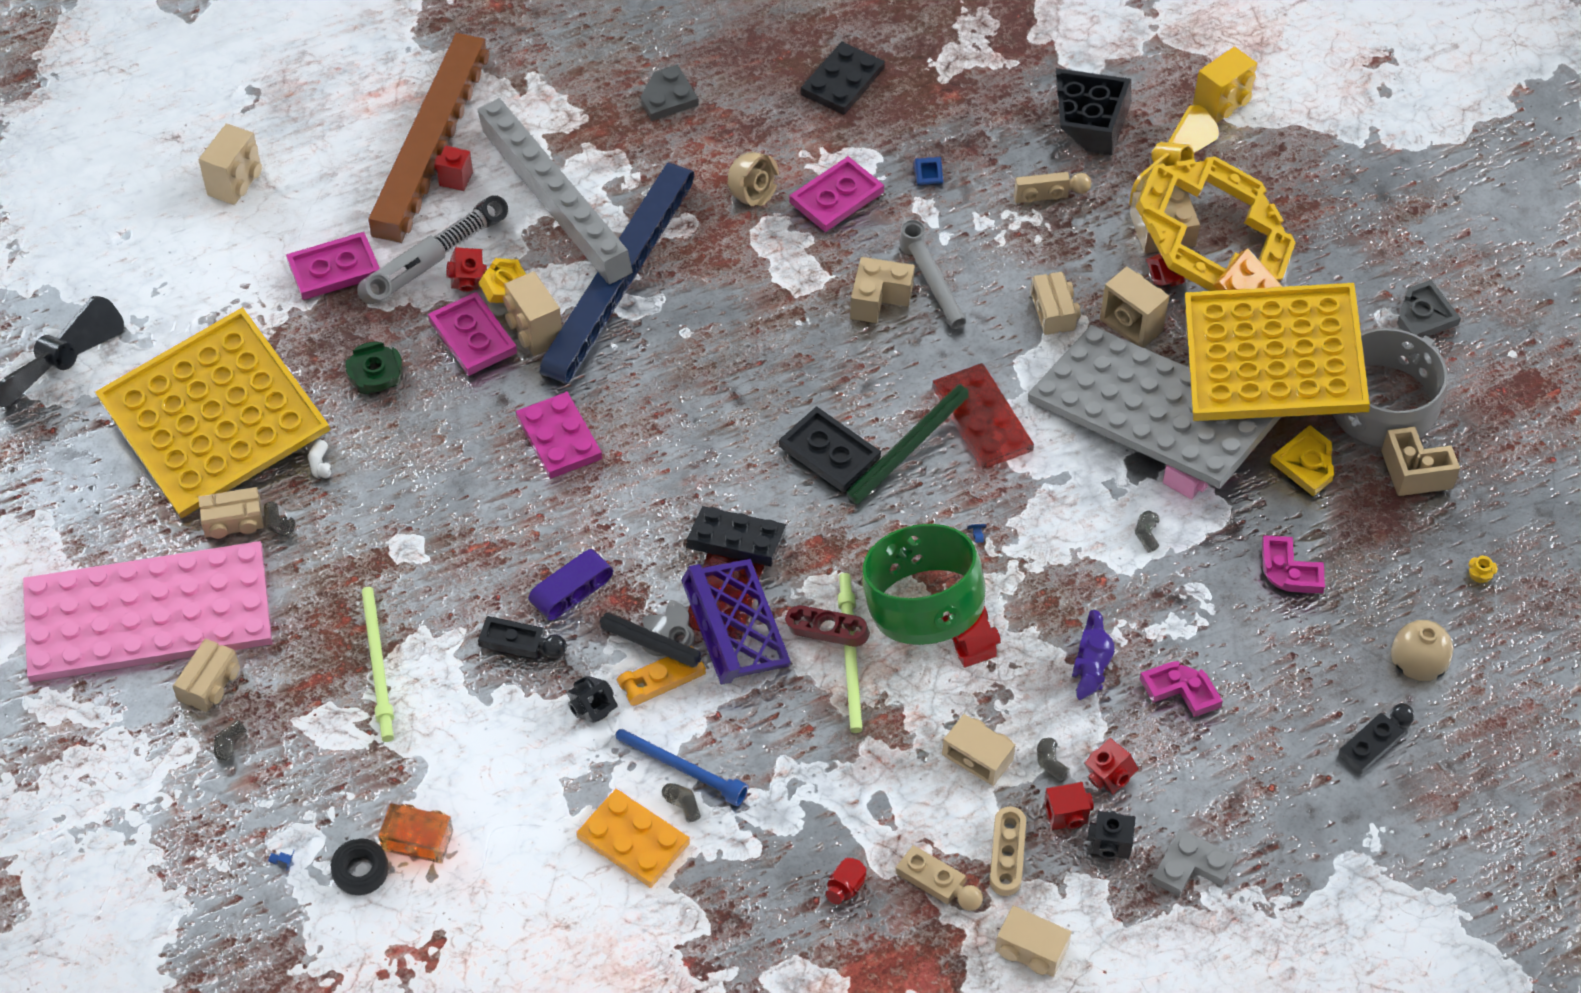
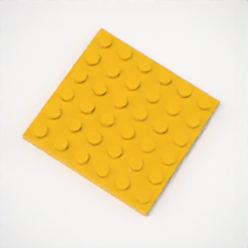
[1185,283,1370,421]
[95,307,330,519]

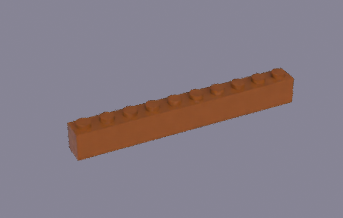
[368,33,489,243]

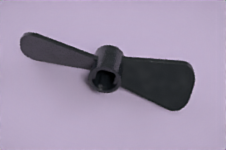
[0,296,124,407]

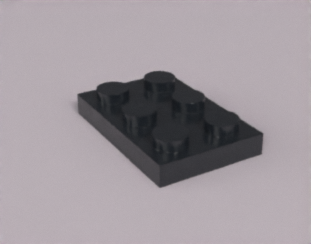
[801,41,885,115]
[779,406,881,493]
[686,506,786,567]

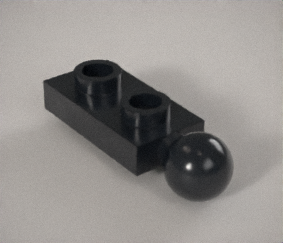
[478,616,567,659]
[1338,703,1415,775]

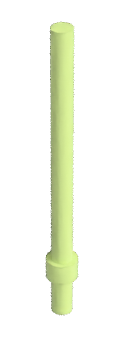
[837,573,862,733]
[362,587,394,742]

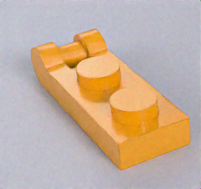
[616,645,706,706]

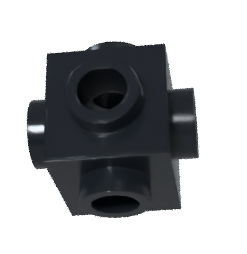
[566,676,618,722]
[1087,811,1136,859]

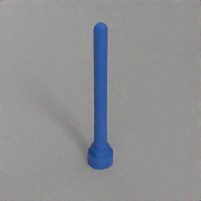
[615,729,749,807]

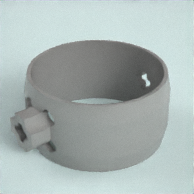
[1332,328,1447,447]

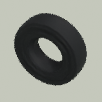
[331,838,389,895]

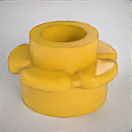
[1468,555,1498,583]

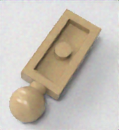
[1014,172,1091,203]
[895,845,983,911]

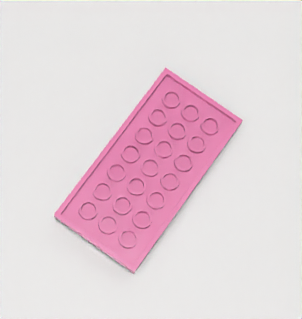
[23,541,273,683]

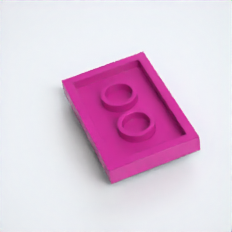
[789,156,884,232]
[286,231,380,300]
[428,291,517,376]
[516,391,602,479]

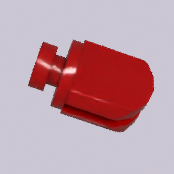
[825,858,866,905]

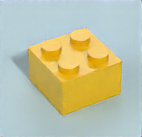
[1193,46,1257,123]

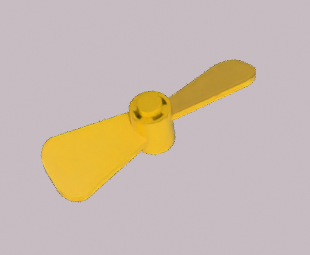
[1129,105,1219,206]

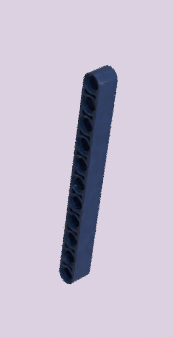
[540,162,694,384]

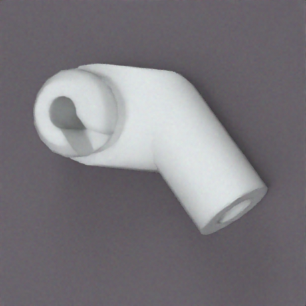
[308,439,331,479]

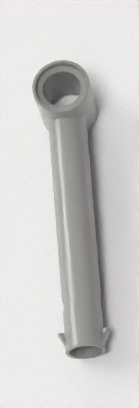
[899,219,966,329]

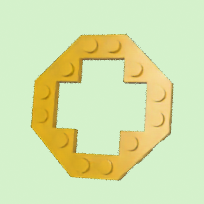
[1135,156,1296,291]

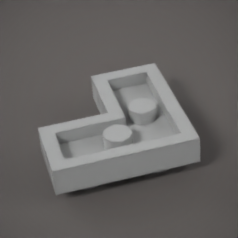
[1151,828,1237,897]

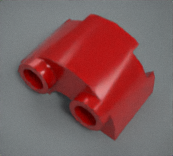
[941,606,1001,668]

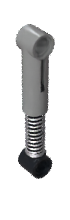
[358,195,508,304]

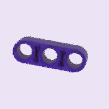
[528,549,614,621]

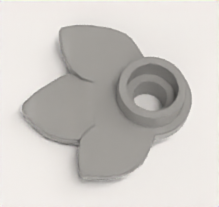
[642,600,695,656]

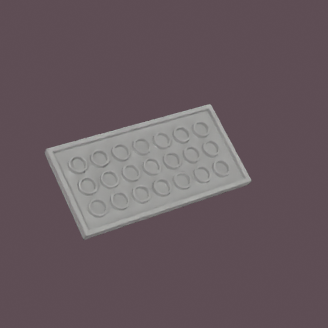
[1028,325,1281,489]

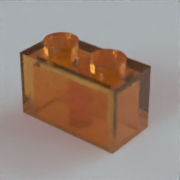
[378,803,454,864]

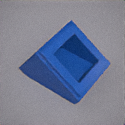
[913,157,944,185]

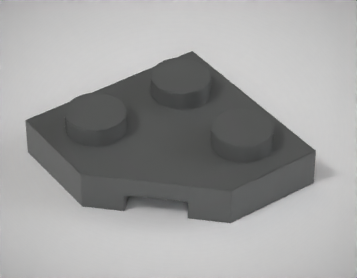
[641,64,699,121]
[1397,280,1461,338]

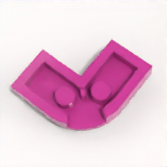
[1262,535,1325,594]
[1140,661,1223,717]

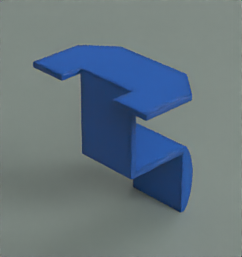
[967,524,987,543]
[268,849,295,871]

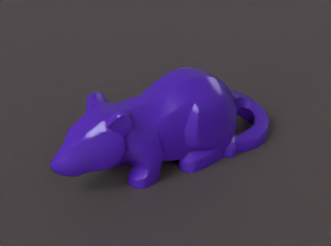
[1072,610,1115,700]

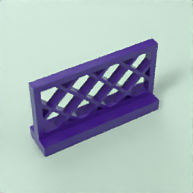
[681,559,791,685]

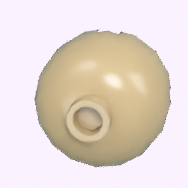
[728,152,779,206]
[1391,620,1454,681]

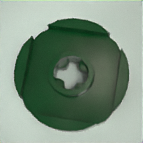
[345,342,403,394]

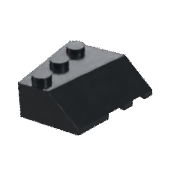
[1055,68,1132,155]

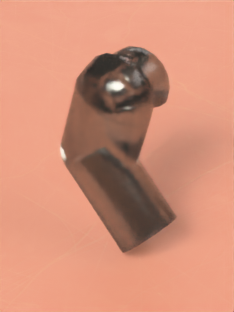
[263,502,296,536]
[1135,510,1160,553]
[213,720,247,761]
[1036,737,1070,781]
[661,783,701,822]

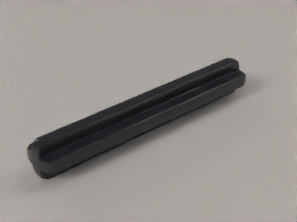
[600,612,702,668]

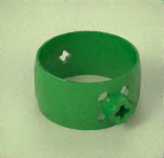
[862,524,986,645]

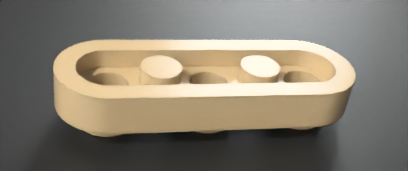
[990,806,1026,896]

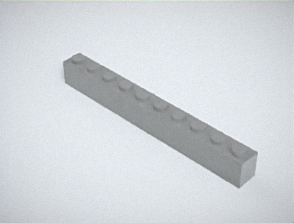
[477,98,633,285]

